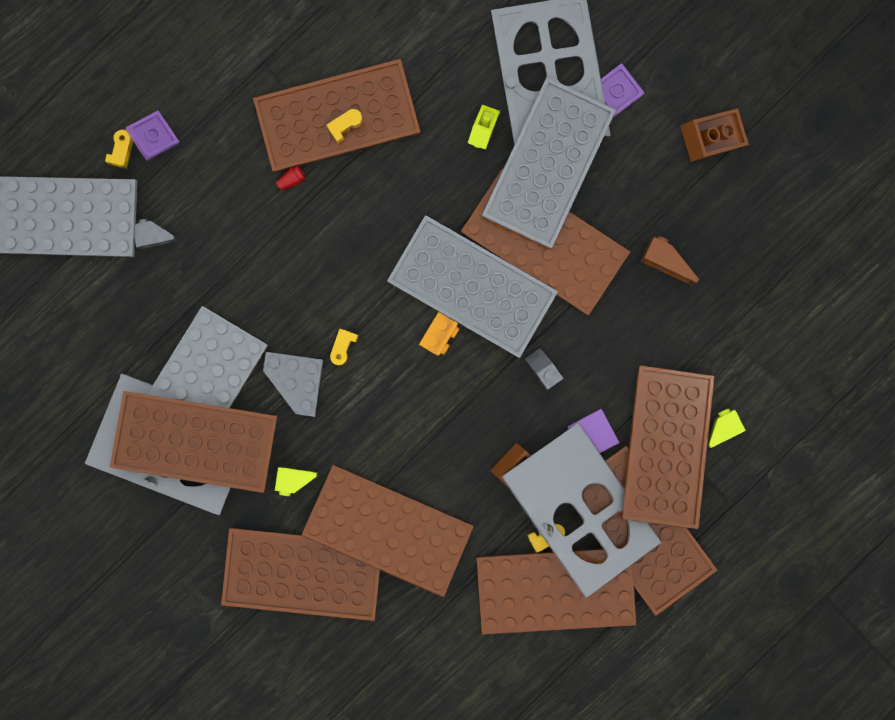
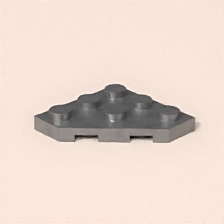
[263,352,323,417]

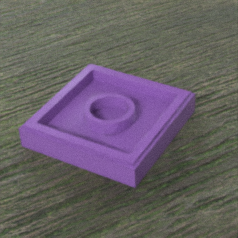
[601,63,645,117]
[125,110,179,161]
[567,409,619,453]

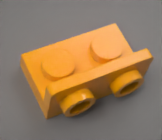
[419,312,459,357]

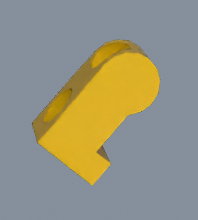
[326,109,363,143]
[105,130,133,169]
[330,329,359,365]
[527,523,565,552]

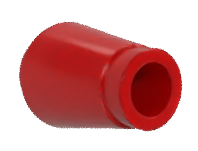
[276,165,306,191]

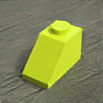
[468,105,500,150]
[707,408,745,448]
[275,467,318,496]

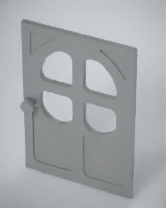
[491,0,611,146]
[85,373,231,516]
[502,423,662,598]

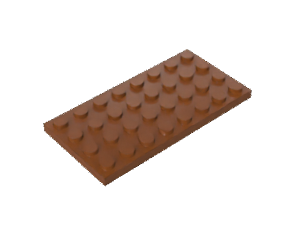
[253,59,420,173]
[461,168,630,316]
[621,366,714,529]
[110,391,277,493]
[582,446,718,616]
[301,465,474,597]
[221,528,380,621]
[477,548,636,634]

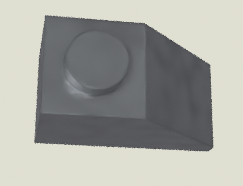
[134,219,177,249]
[525,348,564,390]

